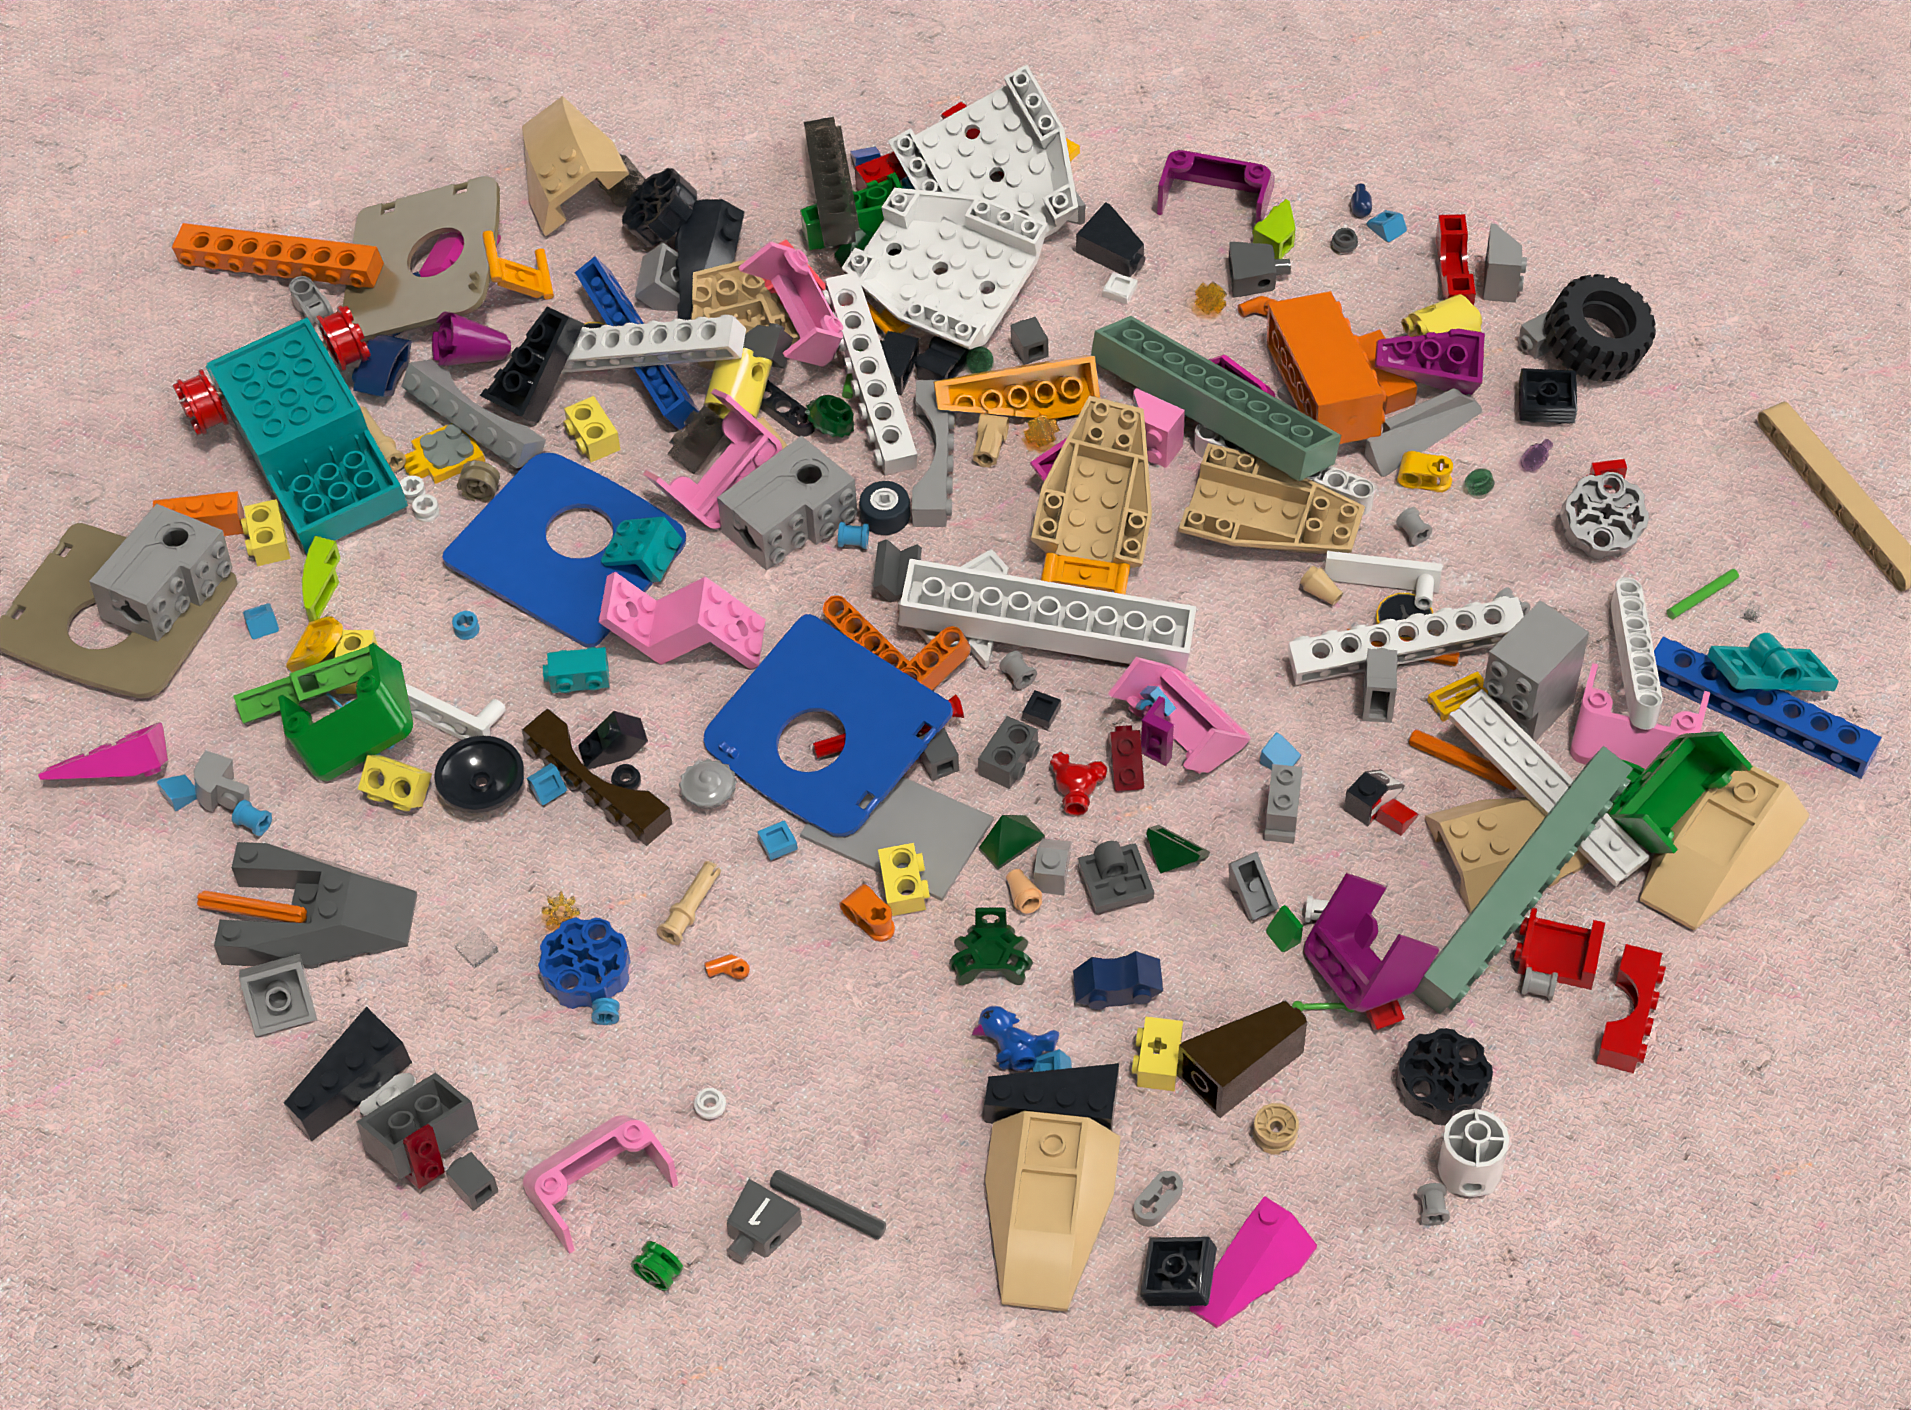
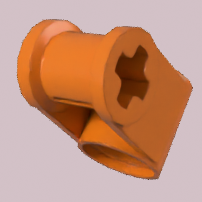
[839,884,895,942]

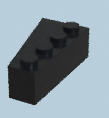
[479,306,584,423]
[283,1006,412,1141]
[984,1063,1119,1131]

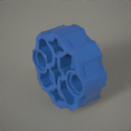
[538,917,631,1009]

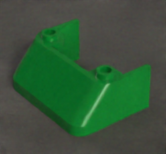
[278,643,413,781]
[1607,731,1753,854]

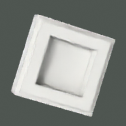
[1102,272,1138,305]

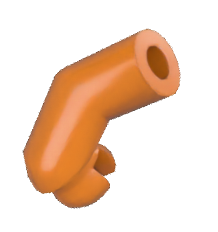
[1237,296,1276,317]
[704,954,750,979]

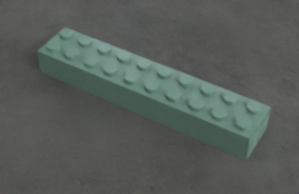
[1091,316,1341,481]
[1413,746,1633,1014]

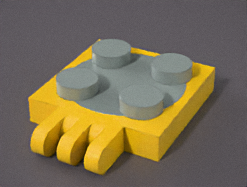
[404,423,485,484]

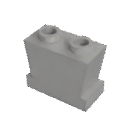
[1362,648,1397,723]
[1264,764,1303,844]

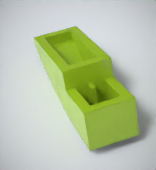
[302,536,341,622]

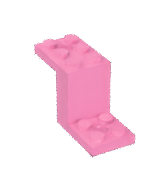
[599,572,766,670]

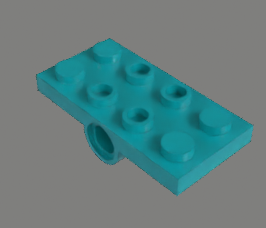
[1707,633,1839,692]

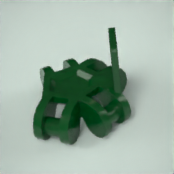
[949,907,1033,985]

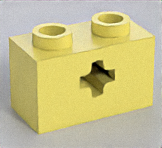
[1132,1016,1183,1092]

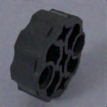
[622,168,697,246]
[1396,1028,1493,1125]

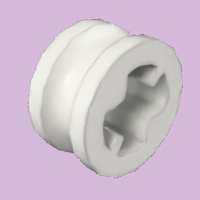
[400,476,426,504]
[412,494,439,523]

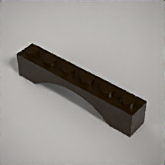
[521,708,672,846]

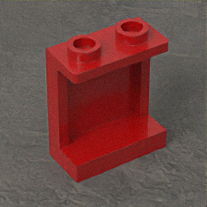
[1514,908,1606,990]

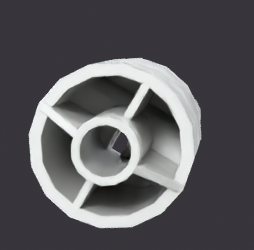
[1437,1109,1510,1197]

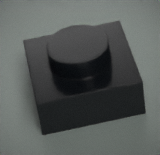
[1022,690,1061,728]

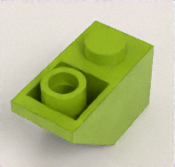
[1252,199,1296,259]

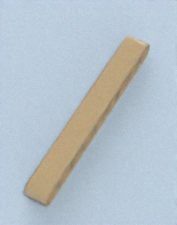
[1757,401,1911,592]

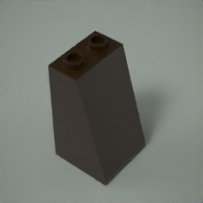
[1177,1000,1307,1118]

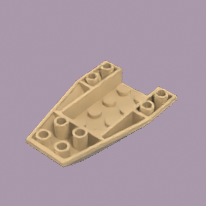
[1030,396,1152,568]
[1178,443,1365,554]
[1640,764,1809,930]
[985,1111,1120,1312]

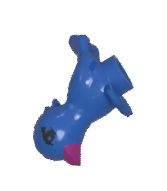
[972,1006,1059,1071]

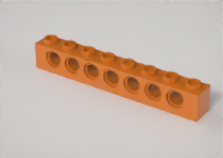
[171,223,384,288]

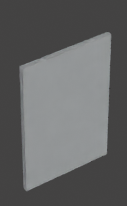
[800,777,994,901]

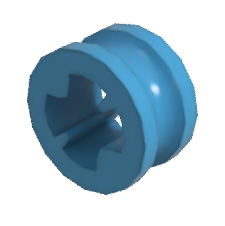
[452,611,480,640]
[591,998,620,1025]

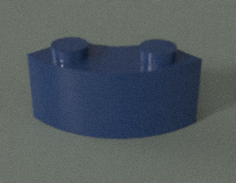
[352,334,412,397]
[1073,951,1163,1010]

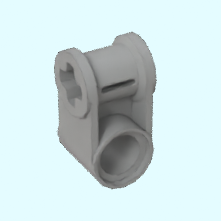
[289,276,334,326]

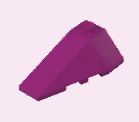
[1375,328,1485,395]

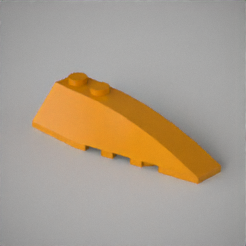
[933,355,1100,419]

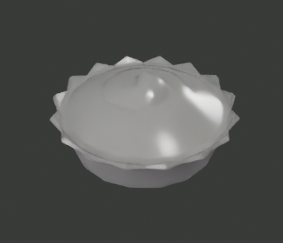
[679,759,737,809]

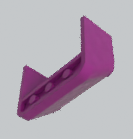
[1157,150,1275,225]
[1304,872,1439,1012]

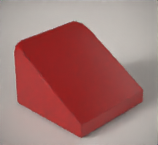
[1376,798,1419,836]

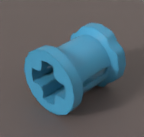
[838,522,869,549]
[232,799,272,836]

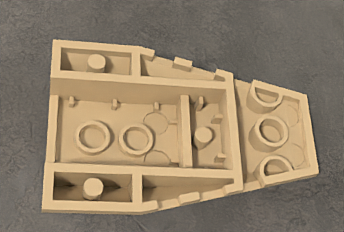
[522,96,629,236]
[1425,797,1590,914]

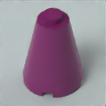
[432,311,511,366]

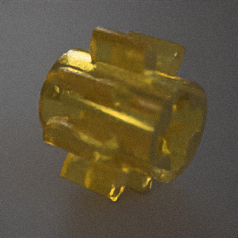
[1194,281,1227,315]
[1023,414,1060,448]
[541,891,580,928]

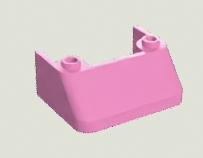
[738,242,843,367]
[643,389,782,529]
[1108,657,1251,774]
[1570,663,1710,769]
[523,1115,678,1254]

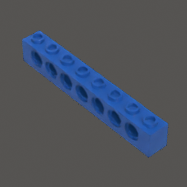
[574,256,701,430]
[1654,636,1882,779]

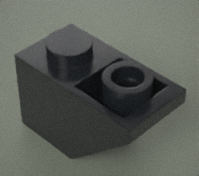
[578,711,648,770]

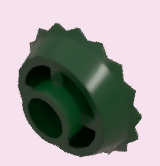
[805,395,855,438]

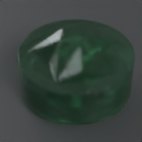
[966,347,994,374]
[1465,468,1495,496]

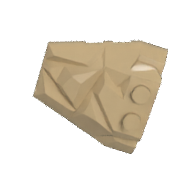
[692,260,801,370]

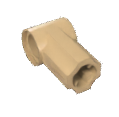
[973,413,1009,468]

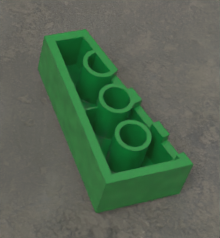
[800,172,902,250]

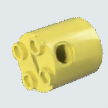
[1401,294,1482,337]
[703,348,773,423]

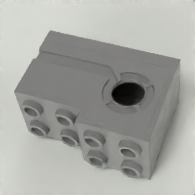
[717,436,858,570]
[89,503,233,642]
[1483,601,1589,742]

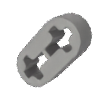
[1134,1171,1183,1227]

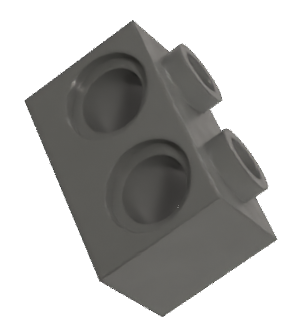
[978,716,1041,789]

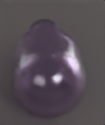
[1520,439,1553,472]

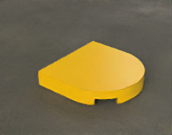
[285,616,343,672]

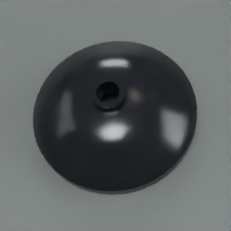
[434,735,525,813]

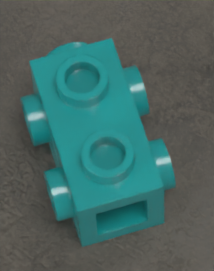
[543,647,610,693]

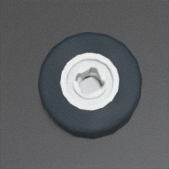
[859,481,910,535]

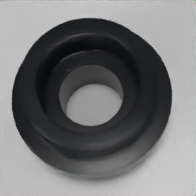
[611,764,641,790]

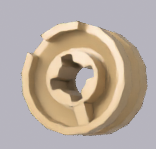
[1253,1103,1299,1155]

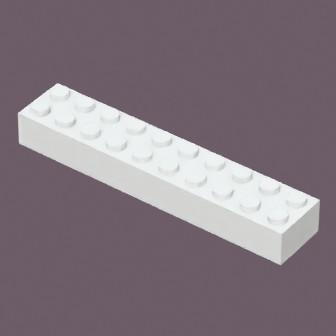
[898,559,1196,673]

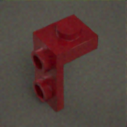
[1108,725,1145,791]
[403,1124,445,1189]

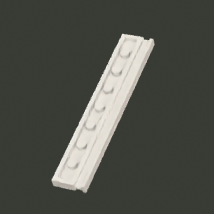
[1449,689,1649,887]

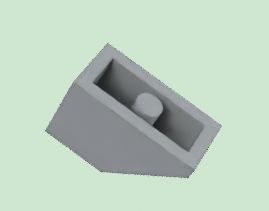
[1034,838,1072,896]

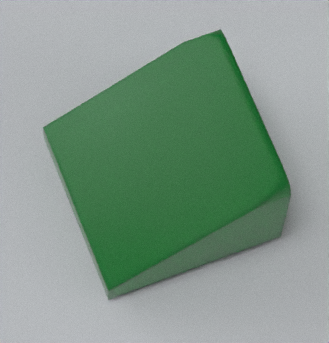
[1266,905,1303,952]

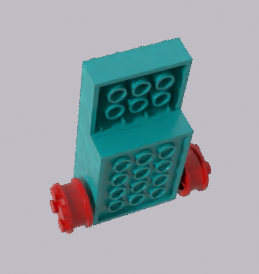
[172,305,408,554]

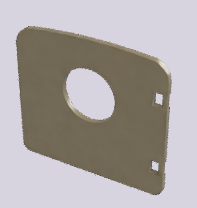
[342,176,500,342]
[0,523,238,698]

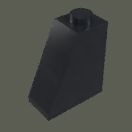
[1076,202,1146,277]

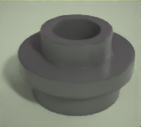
[1331,228,1358,253]

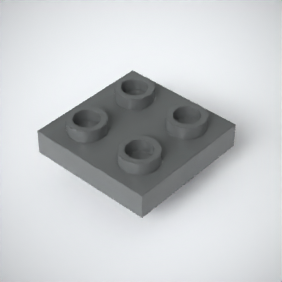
[1078,841,1155,914]

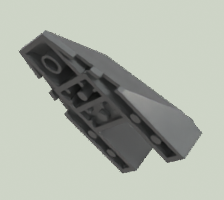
[214,842,418,969]

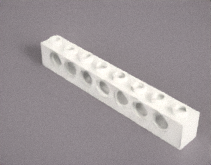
[822,271,917,475]
[561,315,746,373]
[1288,596,1524,685]

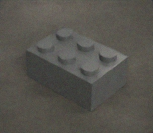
[356,1072,479,1179]

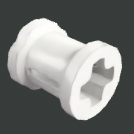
[1305,895,1329,923]

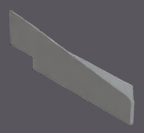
[1364,388,1482,477]

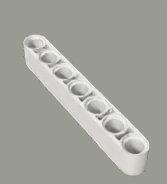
[1194,423,1375,515]
[1610,577,1663,729]

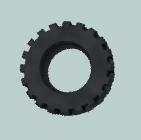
[1544,274,1656,381]

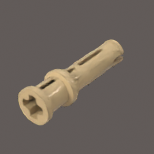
[360,406,406,472]
[657,861,721,945]

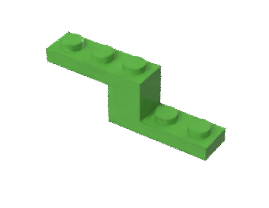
[233,646,373,724]

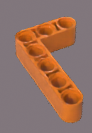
[823,595,971,690]

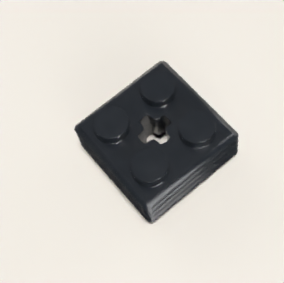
[1519,368,1578,424]
[1140,1236,1217,1306]

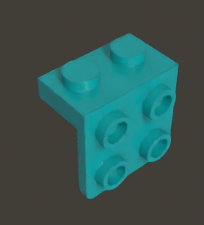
[601,516,682,582]

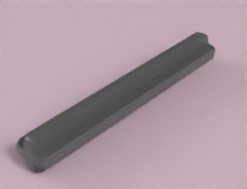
[770,1170,886,1239]

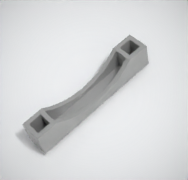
[401,359,546,468]
[912,380,955,527]

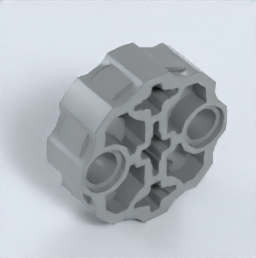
[1560,472,1649,560]

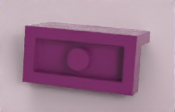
[1141,696,1174,766]

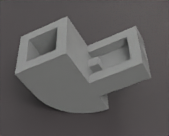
[194,750,250,812]

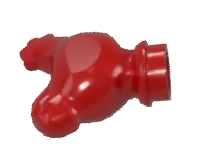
[1050,752,1107,816]

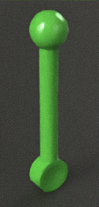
[1292,1001,1354,1012]

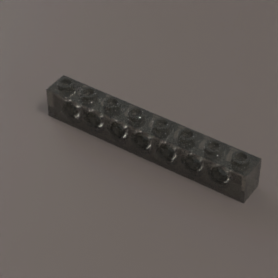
[804,117,860,248]

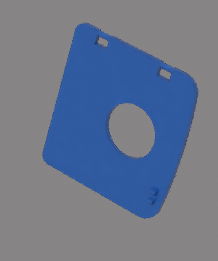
[442,453,686,648]
[703,614,953,837]

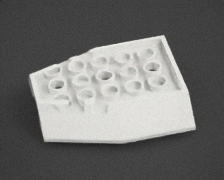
[888,64,1078,237]
[842,188,1048,350]

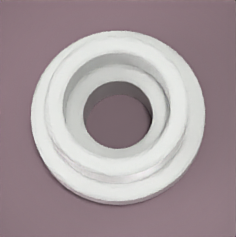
[694,1088,726,1119]

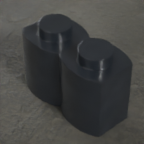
[915,335,972,380]

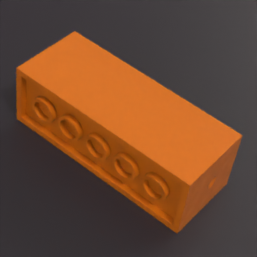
[1267,291,1386,444]

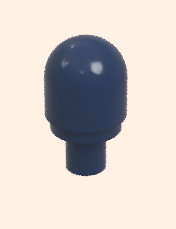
[1351,183,1372,218]

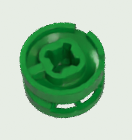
[631,1241,683,1291]

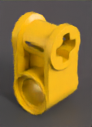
[1397,451,1453,492]

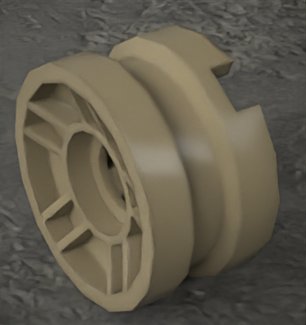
[457,460,500,503]

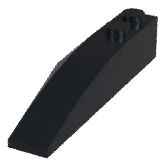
[675,199,745,320]

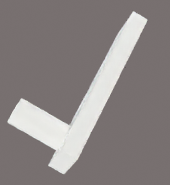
[1325,551,1442,610]
[405,683,506,740]

